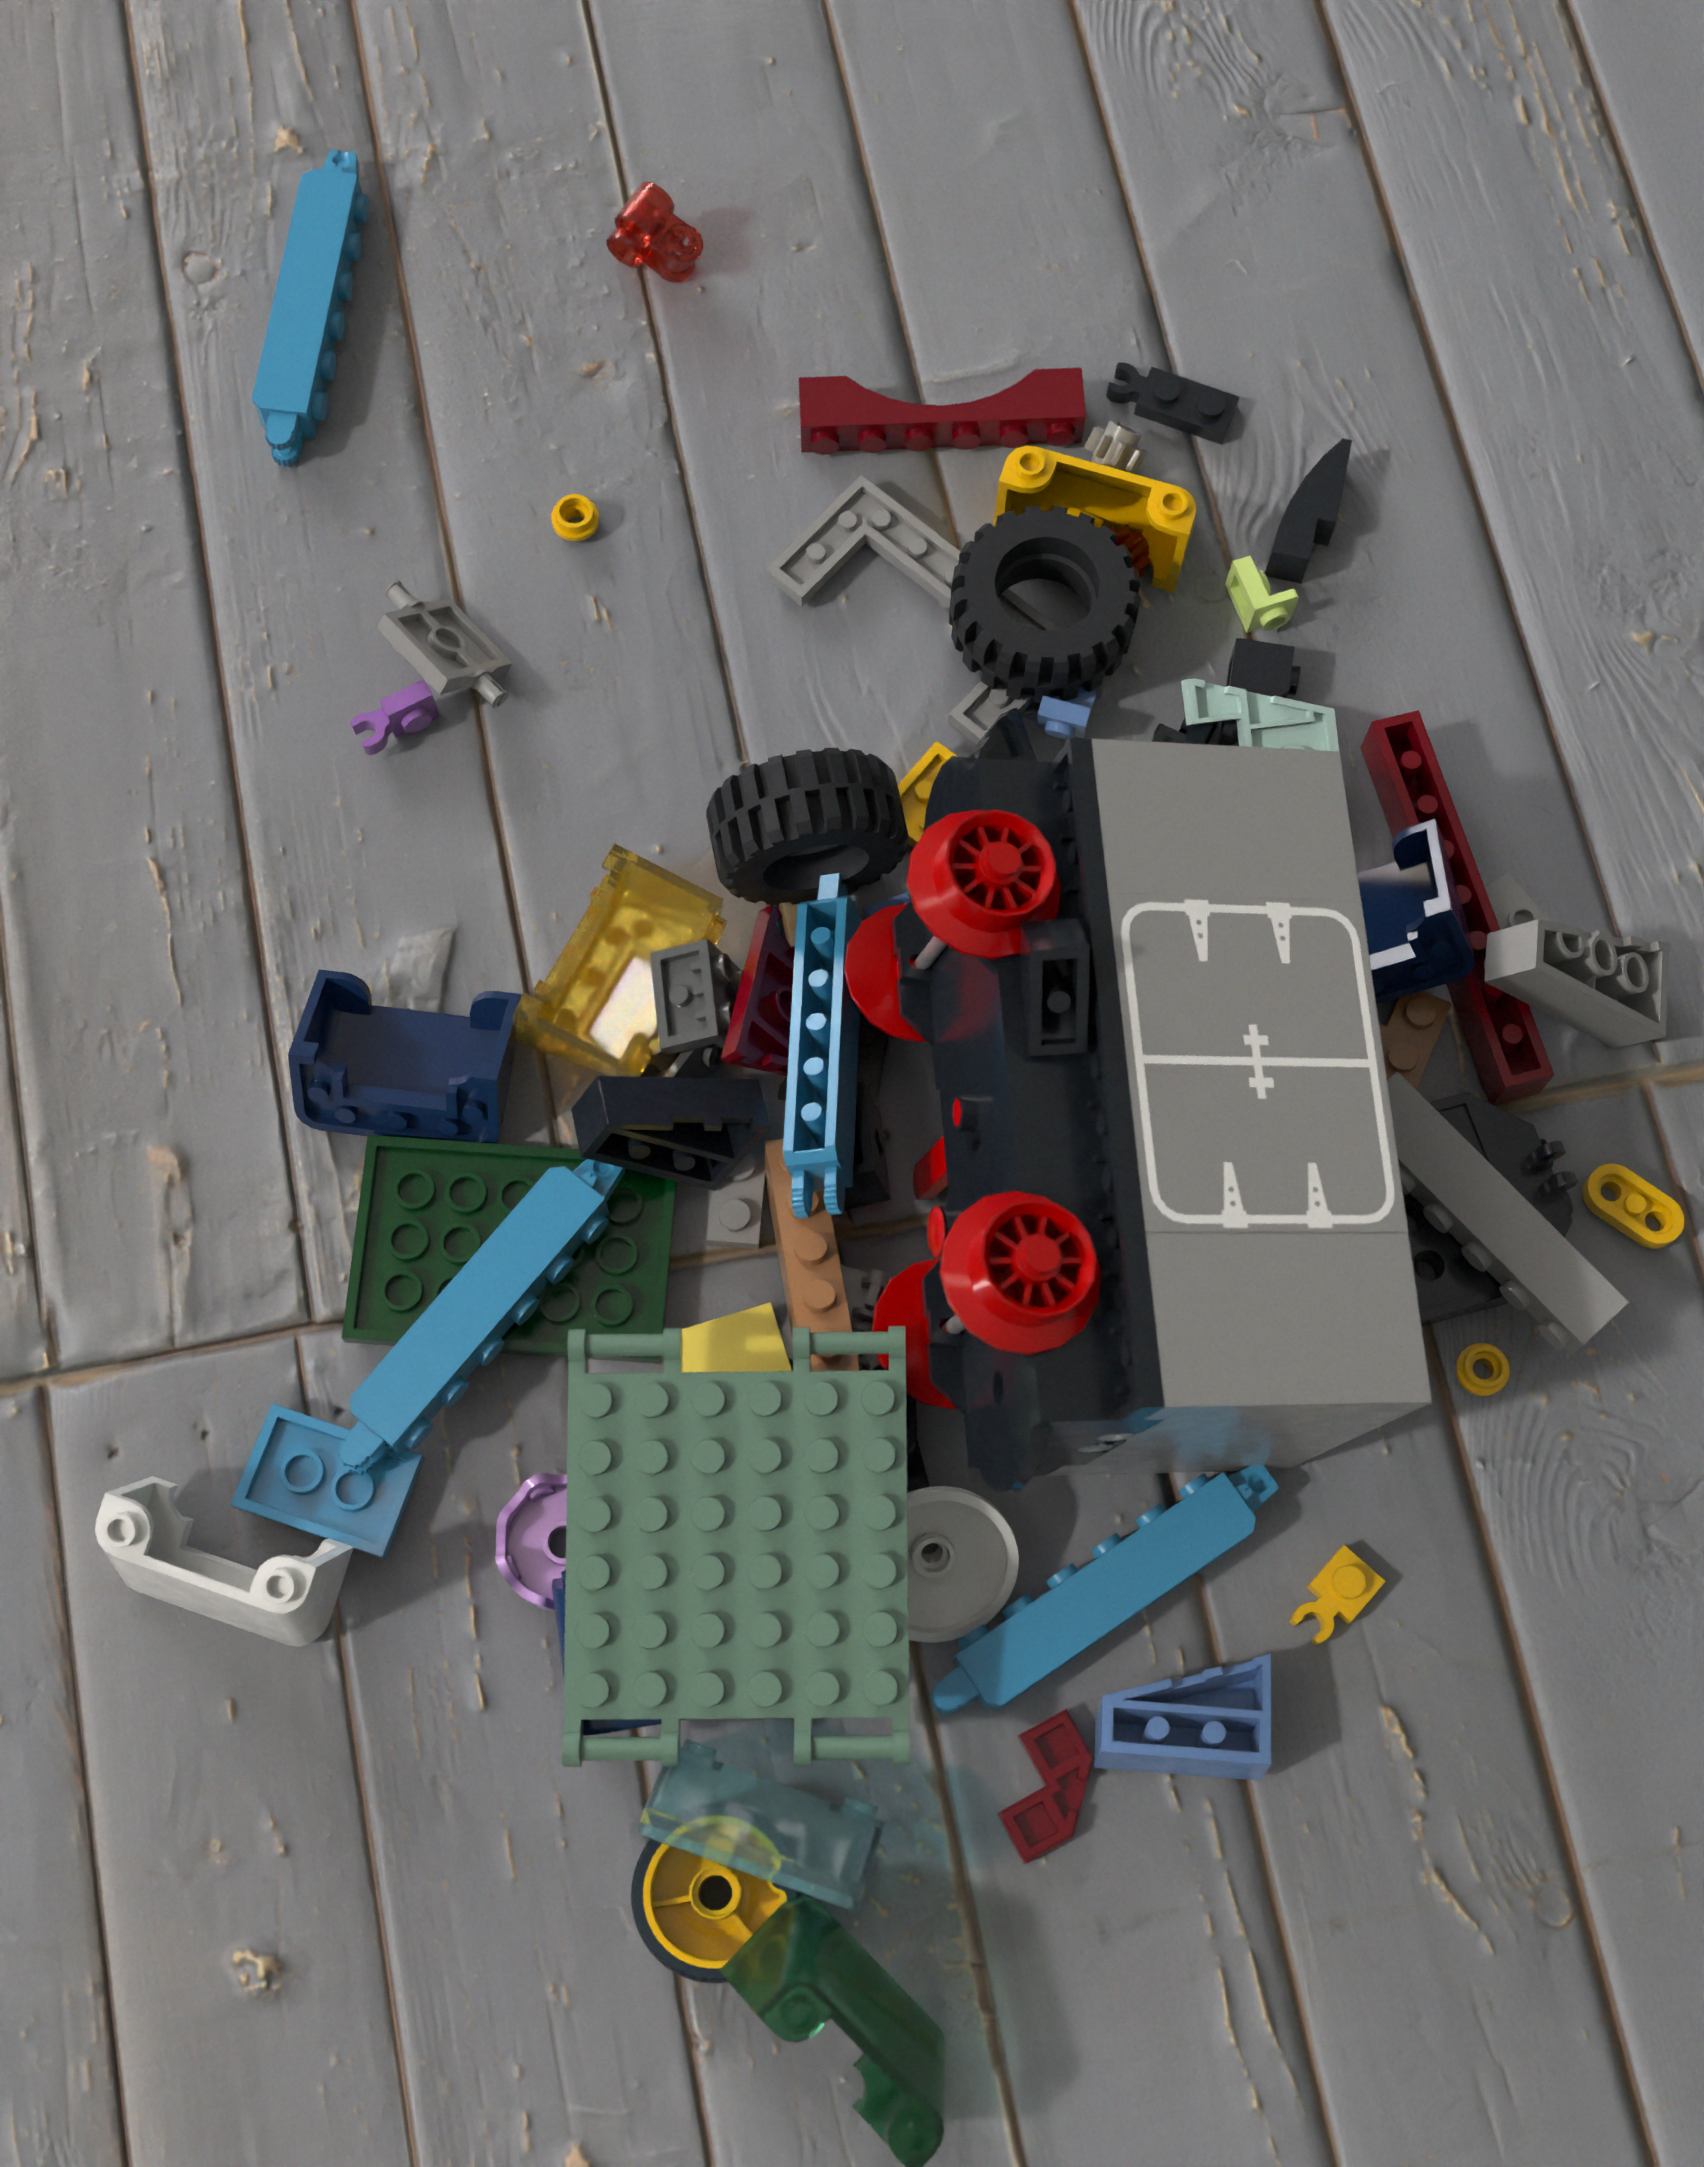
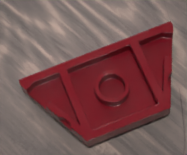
[721,904,795,1076]

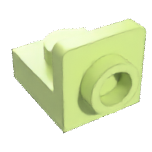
[1225,555,1299,633]

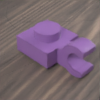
[350,679,439,755]

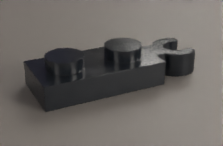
[1106,363,1240,445]

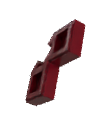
[997,1708,1094,1864]

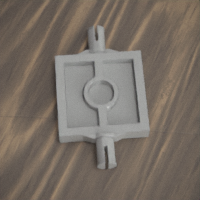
[377,580,513,708]

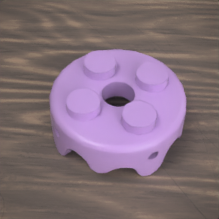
[495,1473,567,1612]

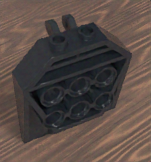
[1403,1092,1578,1327]

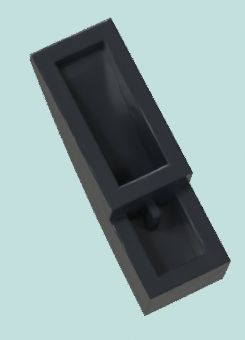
[1265,438,1352,584]

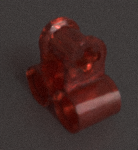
[606,182,703,283]

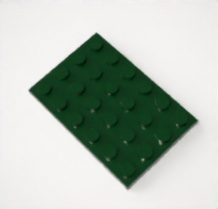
[342,1135,677,1364]

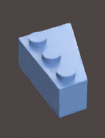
[1094,1653,1271,1781]

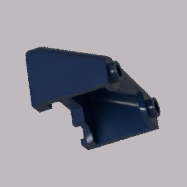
[1357,819,1475,1005]
[288,969,522,1143]

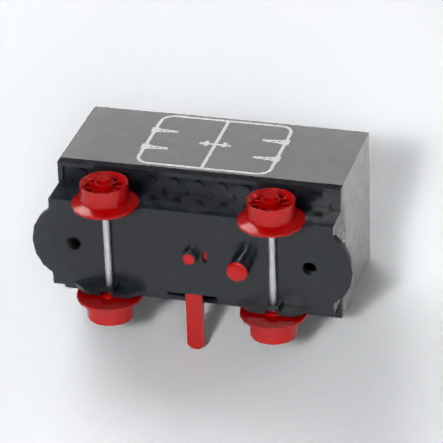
[844,738,1432,1493]

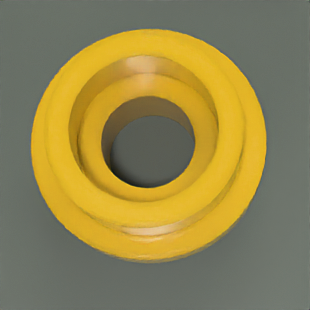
[551,494,599,542]
[1455,1343,1510,1396]

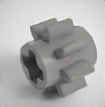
[1084,419,1147,473]

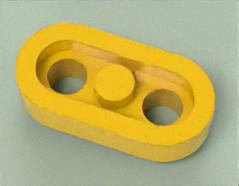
[1582,1163,1685,1249]

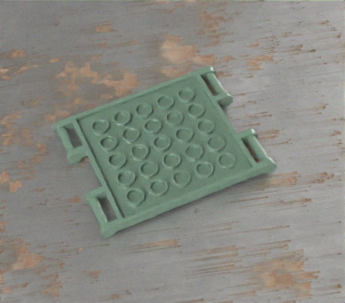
[562,1326,910,1767]

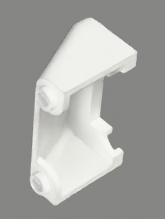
[95,1476,354,1647]

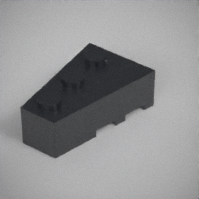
[571,1076,771,1191]

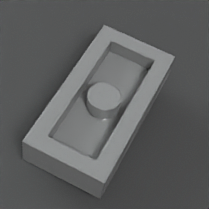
[707,1143,765,1249]

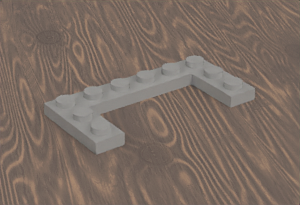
[766,474,1060,745]

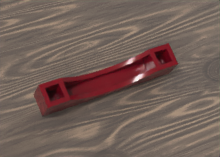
[799,367,1086,455]

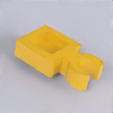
[1289,1545,1386,1646]

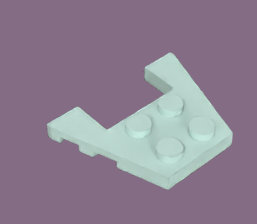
[1181,678,1339,752]

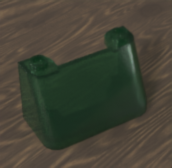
[719,1896,946,2167]

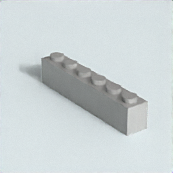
[1387,1071,1629,1355]

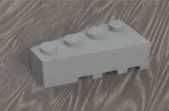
[1484,919,1669,1049]

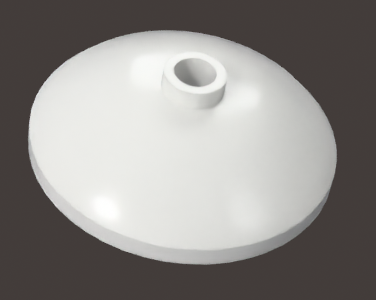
[907,1486,1019,1643]

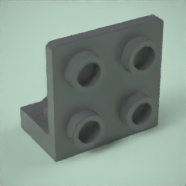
[650,939,743,1055]

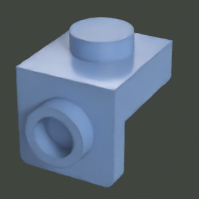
[1037,687,1096,740]

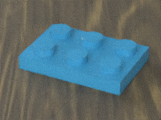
[230,1403,425,1560]

